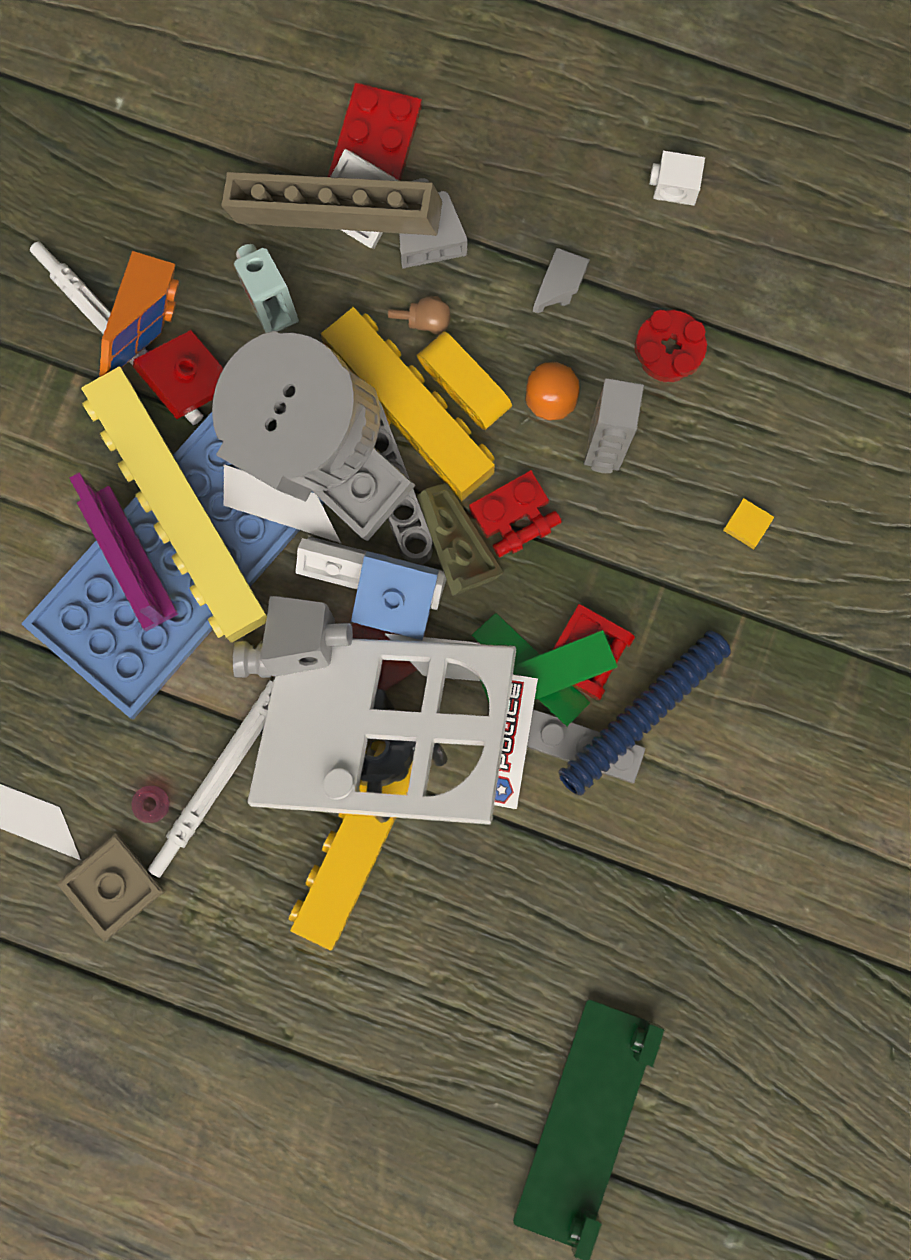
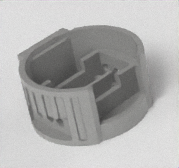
[212,331,380,502]

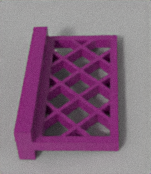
[69,472,179,632]

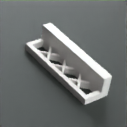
[296,536,447,610]

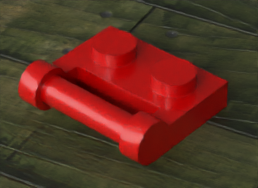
[553,604,635,701]

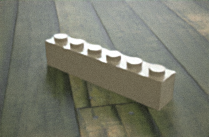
[221,172,443,236]

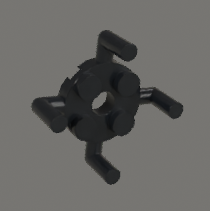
[359,689,448,823]

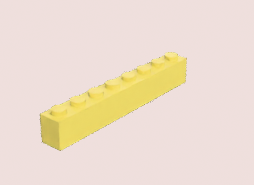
[81,366,267,643]

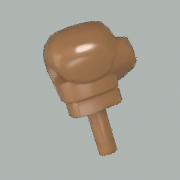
[388,296,450,335]

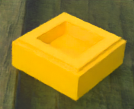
[723,498,774,549]

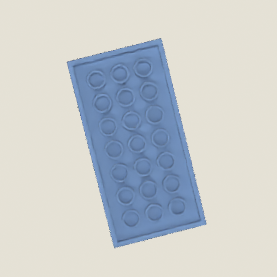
[21,412,324,720]

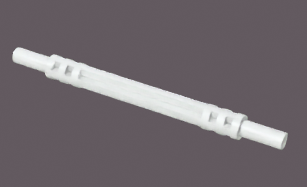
[30,242,203,425]
[147,681,274,878]

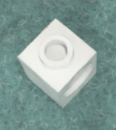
[649,151,705,206]

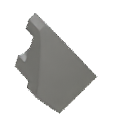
[532,248,589,313]

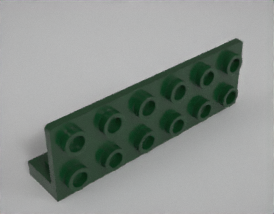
[513,999,665,1260]

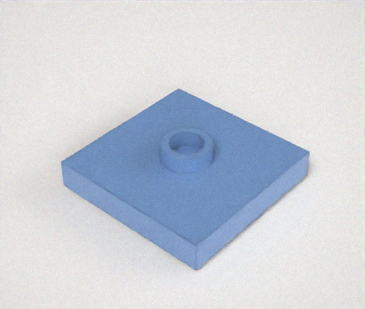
[351,551,439,640]

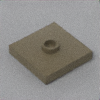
[57,834,165,942]

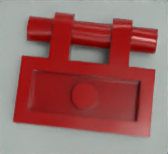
[469,470,562,558]

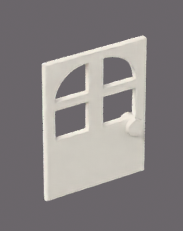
[248,639,516,824]

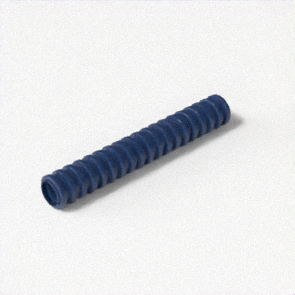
[558,631,731,796]

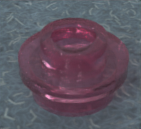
[131,786,170,823]

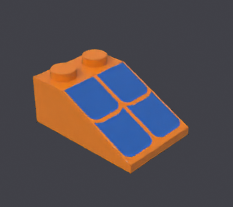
[99,251,179,377]

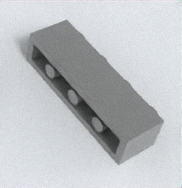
[584,378,644,473]

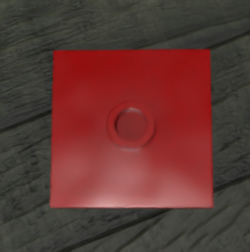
[132,330,224,419]

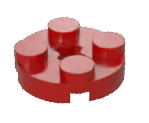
[635,310,707,382]

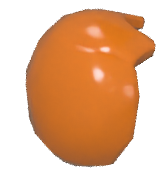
[526,362,580,421]

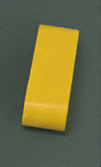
[417,332,512,430]

